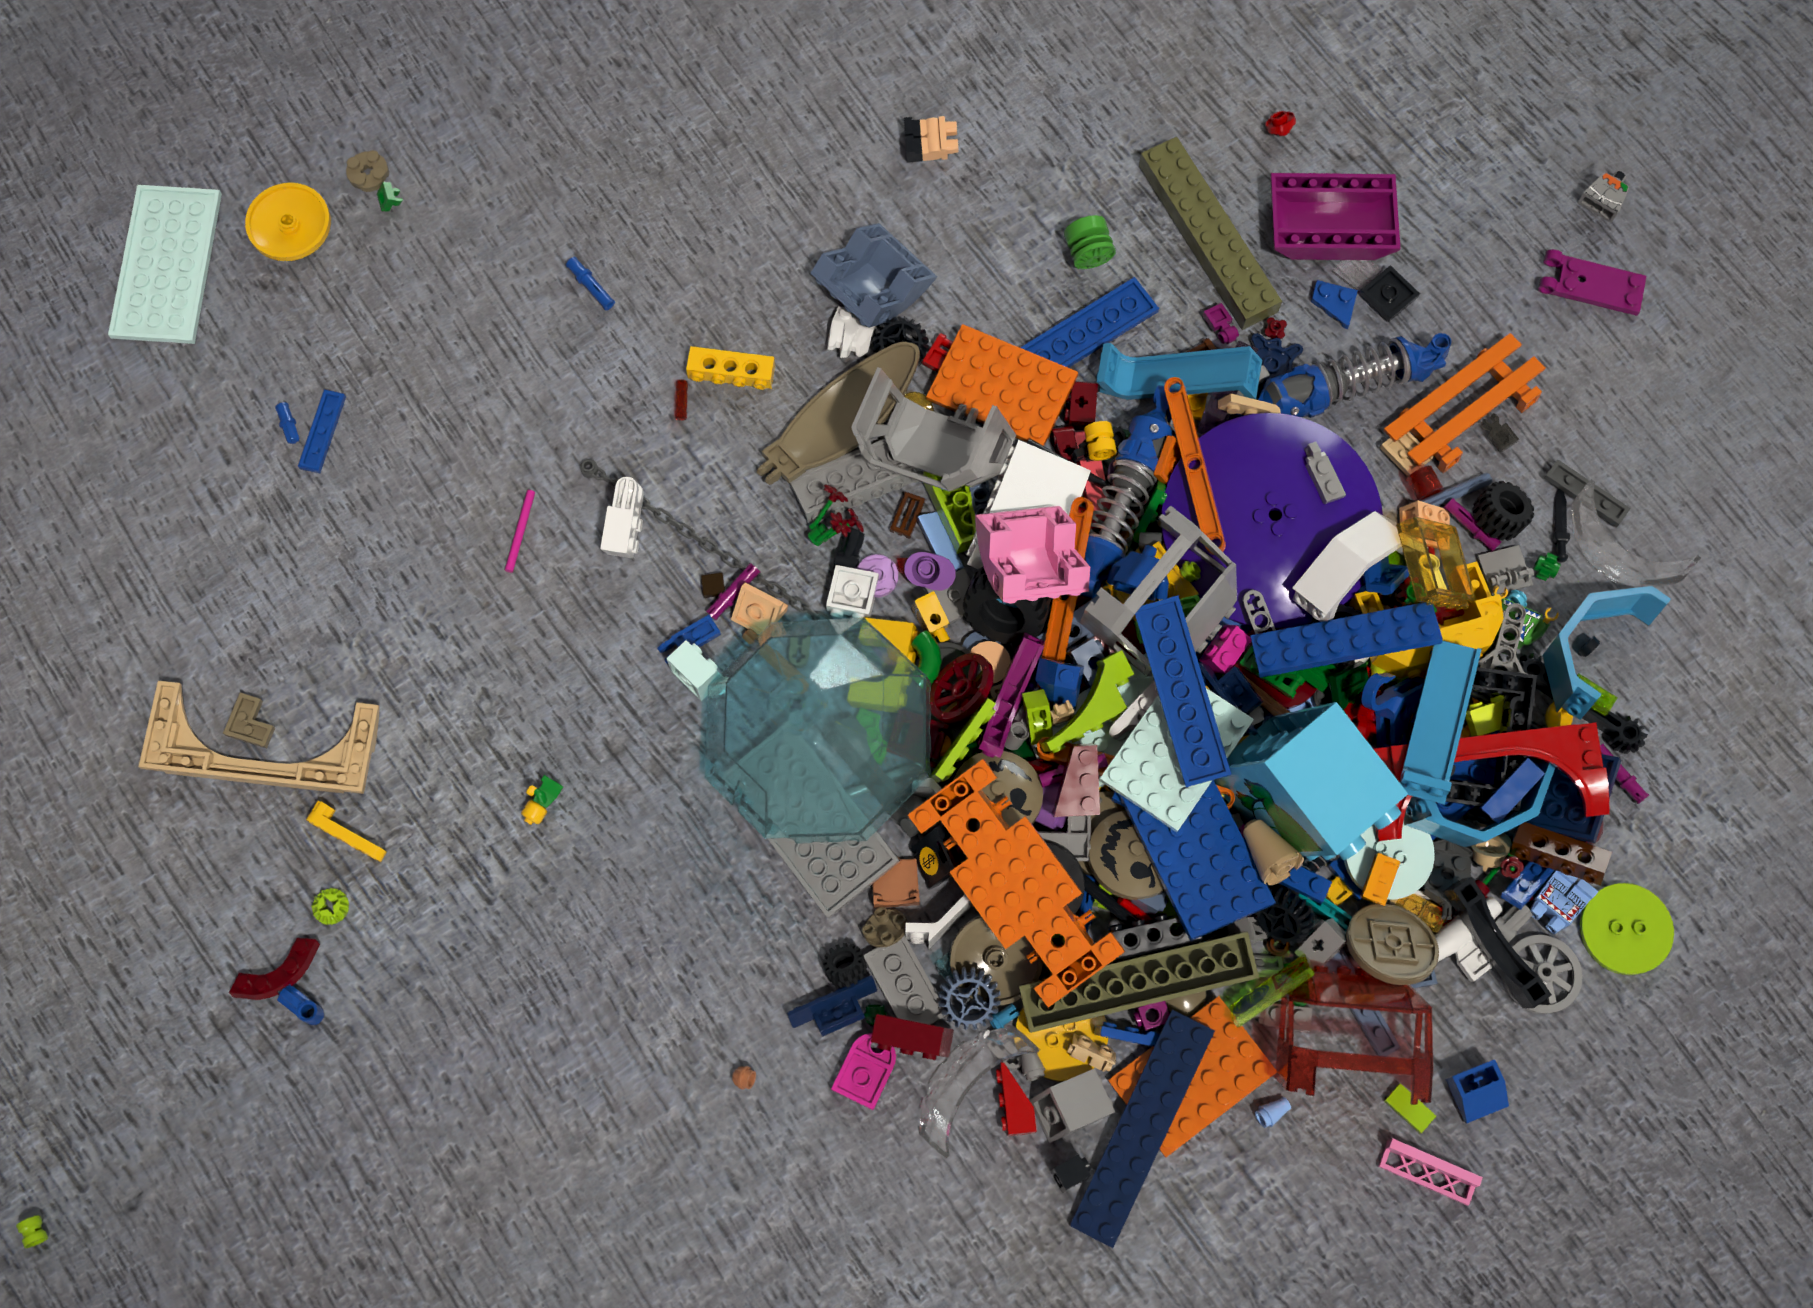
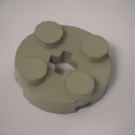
[346,150,389,192]

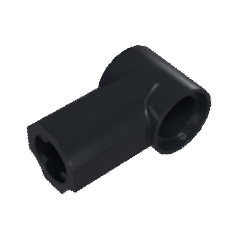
[833,529,865,569]

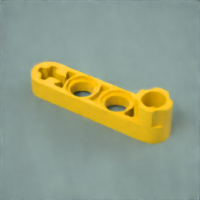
[306,801,387,862]

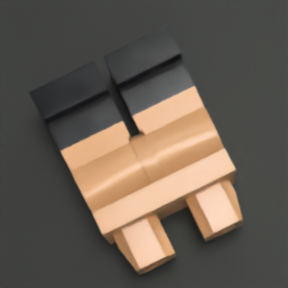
[904,116,958,163]

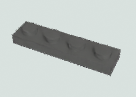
[1544,460,1631,527]

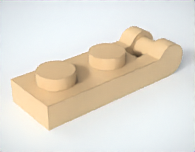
[1218,394,1281,416]

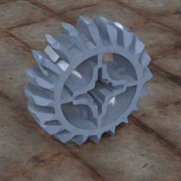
[938,967,1001,1030]

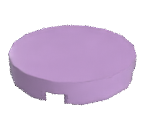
[856,554,899,598]

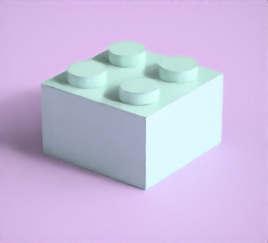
[666,641,720,701]

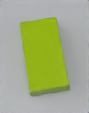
[1384,1083,1436,1134]

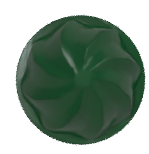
[863,1004,887,1027]

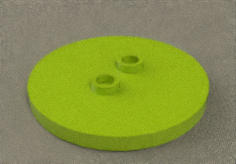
[1580,883,1674,975]

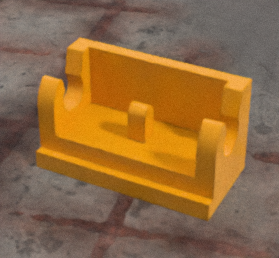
[1360,853,1400,906]

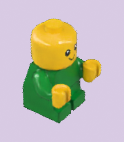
[521,775,563,825]

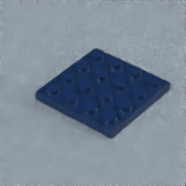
[1506,754,1621,843]

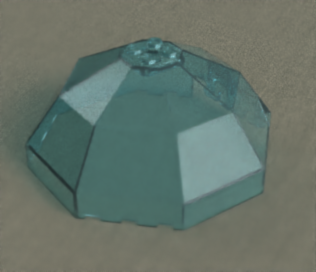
[704,618,931,844]

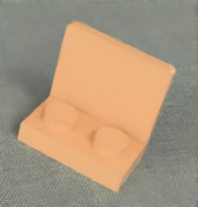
[1399,500,1451,551]

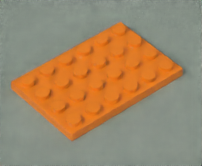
[926,324,1078,446]
[1108,996,1278,1158]

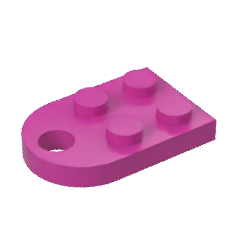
[831,1033,896,1110]

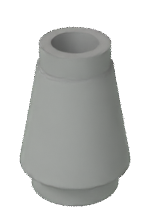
[1020,1044,1045,1081]

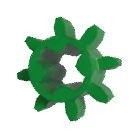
[1533,553,1561,581]

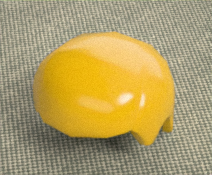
[1545,702,1573,728]

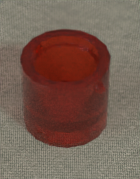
[1406,465,1444,501]

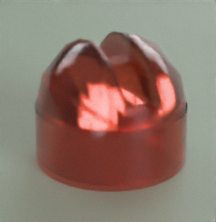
[896,558,908,574]

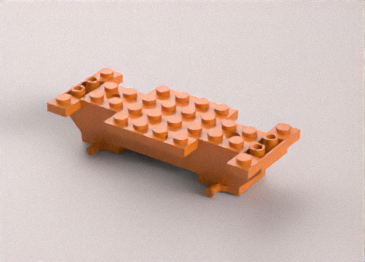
[908,759,1125,1008]

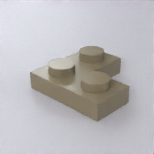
[223,693,275,749]

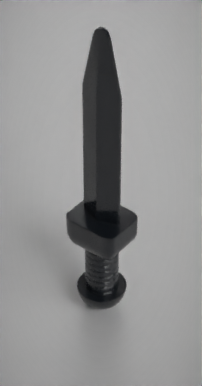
[1553,489,1570,563]

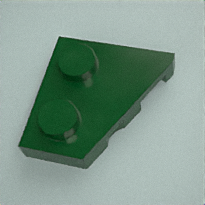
[1329,661,1368,714]

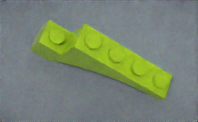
[1040,650,1134,753]

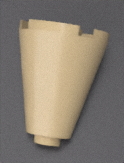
[1243,819,1304,885]

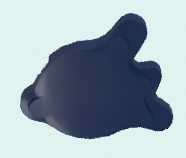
[1250,333,1303,390]

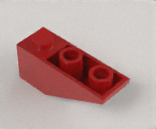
[996,1062,1037,1136]

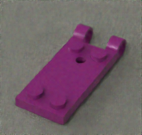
[1538,249,1647,316]

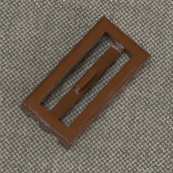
[890,491,925,539]

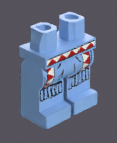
[1530,870,1598,934]

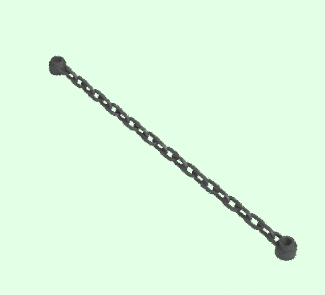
[580,459,863,651]

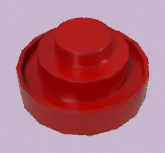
[1265,111,1296,136]

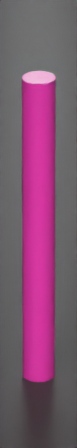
[505,490,535,573]

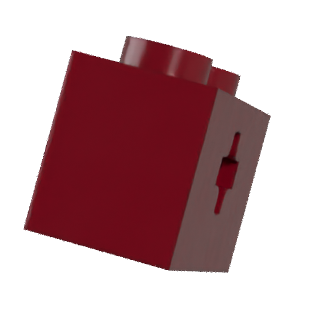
[1064,382,1098,430]

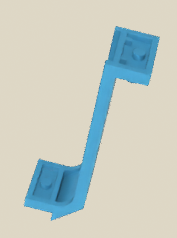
[1096,343,1262,400]
[1400,641,1482,805]

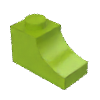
[1022,689,1053,745]

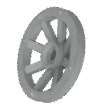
[1502,935,1582,1014]

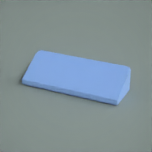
[917,512,964,572]

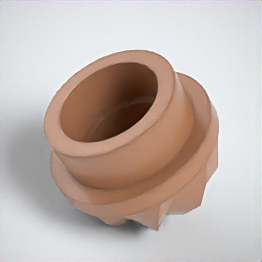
[732,1066,756,1090]

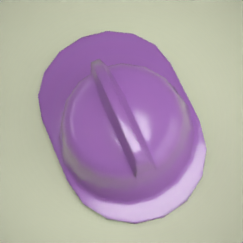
[904,552,956,591]

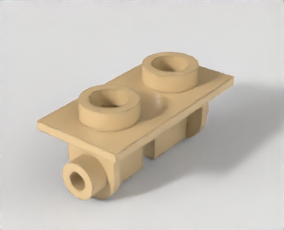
[1066,1033,1116,1072]

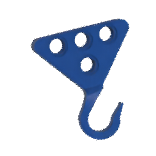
[1362,673,1425,748]

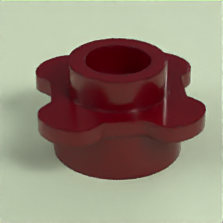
[1264,317,1287,339]

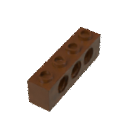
[1510,822,1612,886]

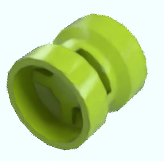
[16,1215,48,1248]

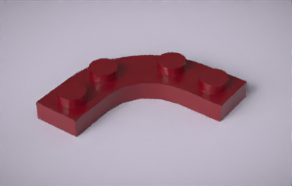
[229,938,320,1000]

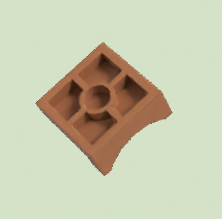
[872,858,920,908]

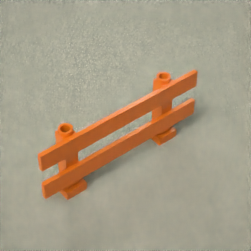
[1384,333,1546,473]

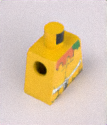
[911,591,950,643]

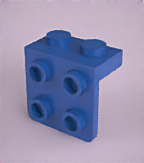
[1363,556,1411,595]

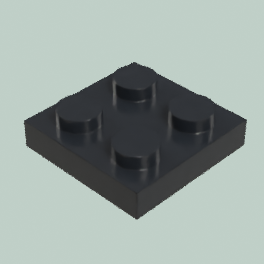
[1359,265,1420,322]

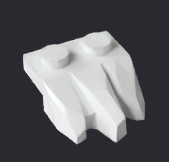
[827,306,876,358]

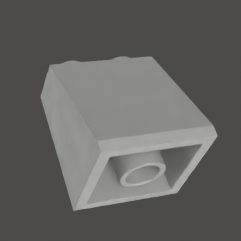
[1030,1068,1115,1144]

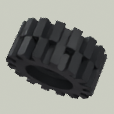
[822,943,867,988]

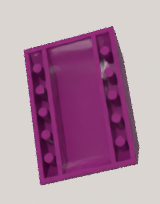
[1270,173,1401,260]

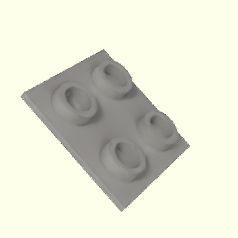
[1477,545,1534,596]

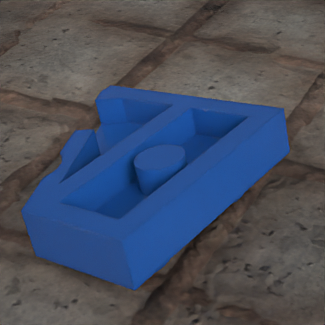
[1311,280,1358,329]

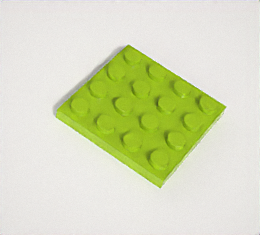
[929,698,996,783]

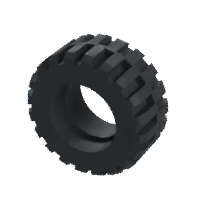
[963,566,1052,645]

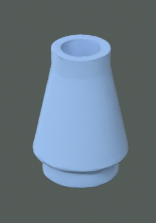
[1255,1097,1291,1128]

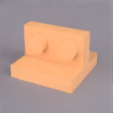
[731,583,789,640]

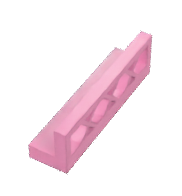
[1378,1138,1483,1206]

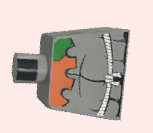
[1578,171,1629,223]

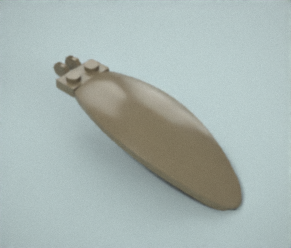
[757,342,920,485]

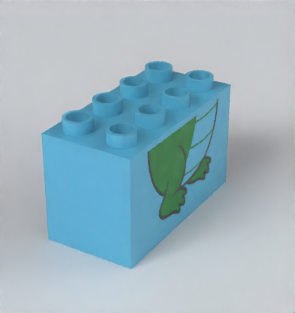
[1214,702,1408,861]

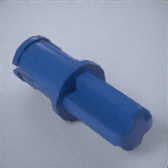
[275,402,300,444]

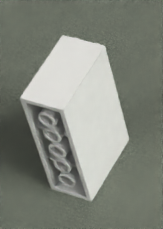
[966,440,1091,569]

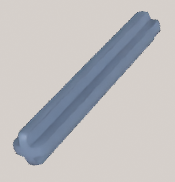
[1420,473,1492,506]

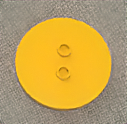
[1015,1008,1108,1082]

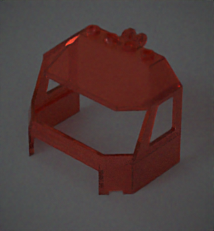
[1275,965,1433,1105]

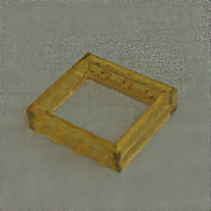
[1396,517,1476,610]

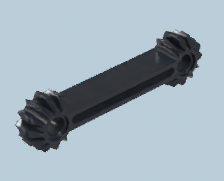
[1519,653,1648,754]

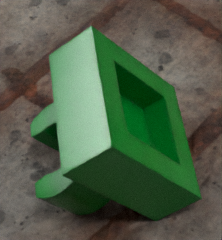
[377,182,403,211]

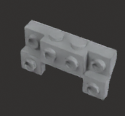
[1037,815,1091,861]

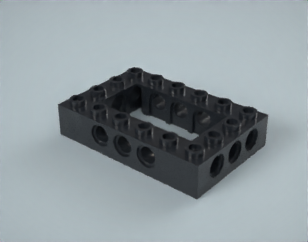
[1445,667,1537,812]

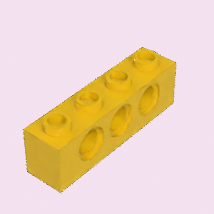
[686,346,775,390]

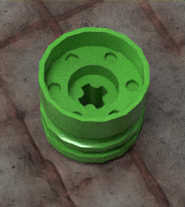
[1064,215,1116,269]

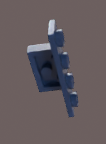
[1199,662,1263,736]
[787,975,878,1037]

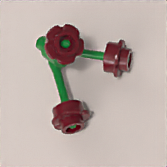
[1475,847,1534,903]

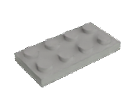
[864,935,948,1025]

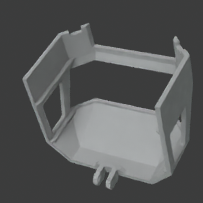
[851,367,1016,491]
[1080,506,1237,676]

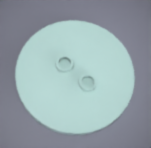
[1344,812,1434,900]

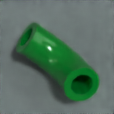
[910,630,942,692]

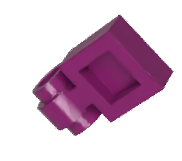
[1203,303,1239,344]

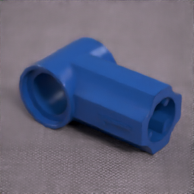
[277,984,324,1025]

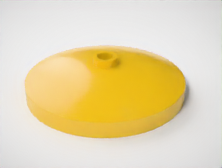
[245,183,331,261]

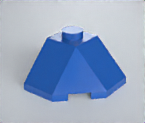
[1035,658,1084,711]

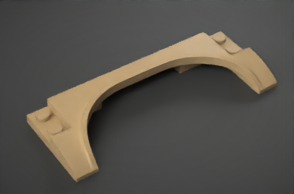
[138,681,379,794]

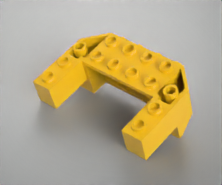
[1348,561,1504,679]

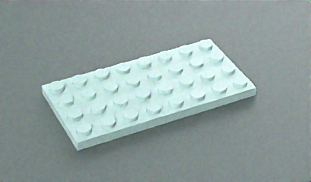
[108,185,222,344]

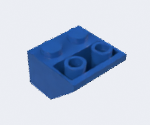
[1445,1059,1509,1124]

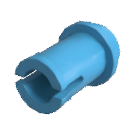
[989,1003,1020,1030]

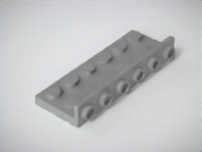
[790,439,924,525]

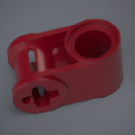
[1050,426,1078,463]

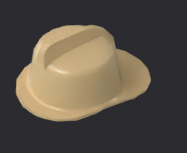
[1471,833,1511,872]

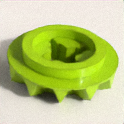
[311,888,349,925]

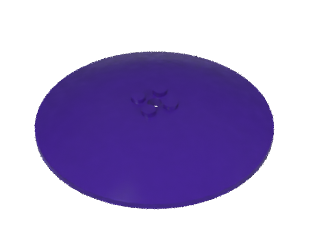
[1161,413,1383,629]

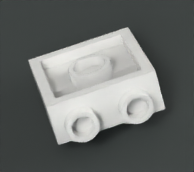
[826,565,879,622]

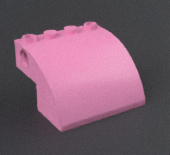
[975,506,1090,603]

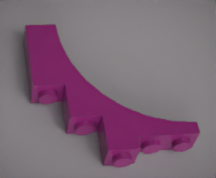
[977,632,1045,758]

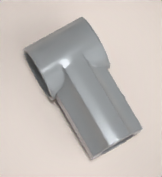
[1005,706,1029,750]
[1495,905,1533,943]

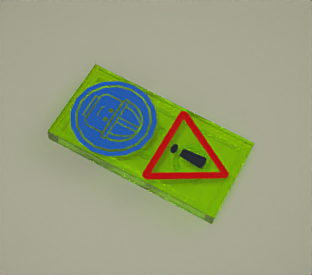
[1229,953,1315,1028]

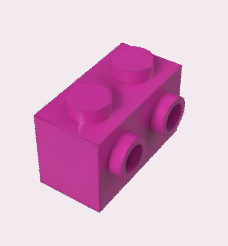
[1199,625,1251,674]

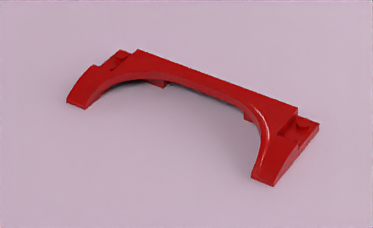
[1374,722,1610,841]

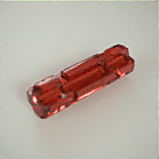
[675,380,688,421]

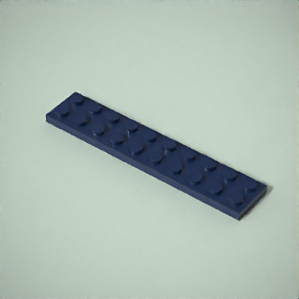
[1070,1010,1215,1248]

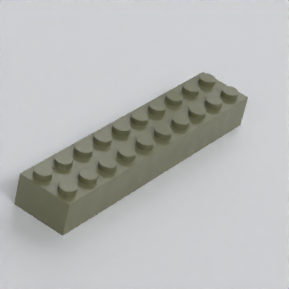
[1138,136,1282,330]
[1018,931,1259,1033]

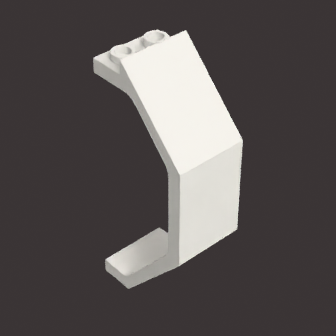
[1293,511,1428,622]
[905,778,973,949]

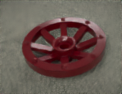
[928,653,994,723]

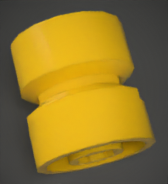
[1084,421,1117,461]

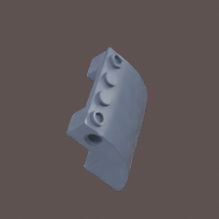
[810,223,937,328]

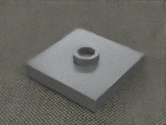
[925,568,971,624]

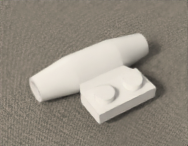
[1435,897,1502,982]

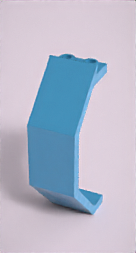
[1542,586,1671,720]
[1406,756,1555,847]

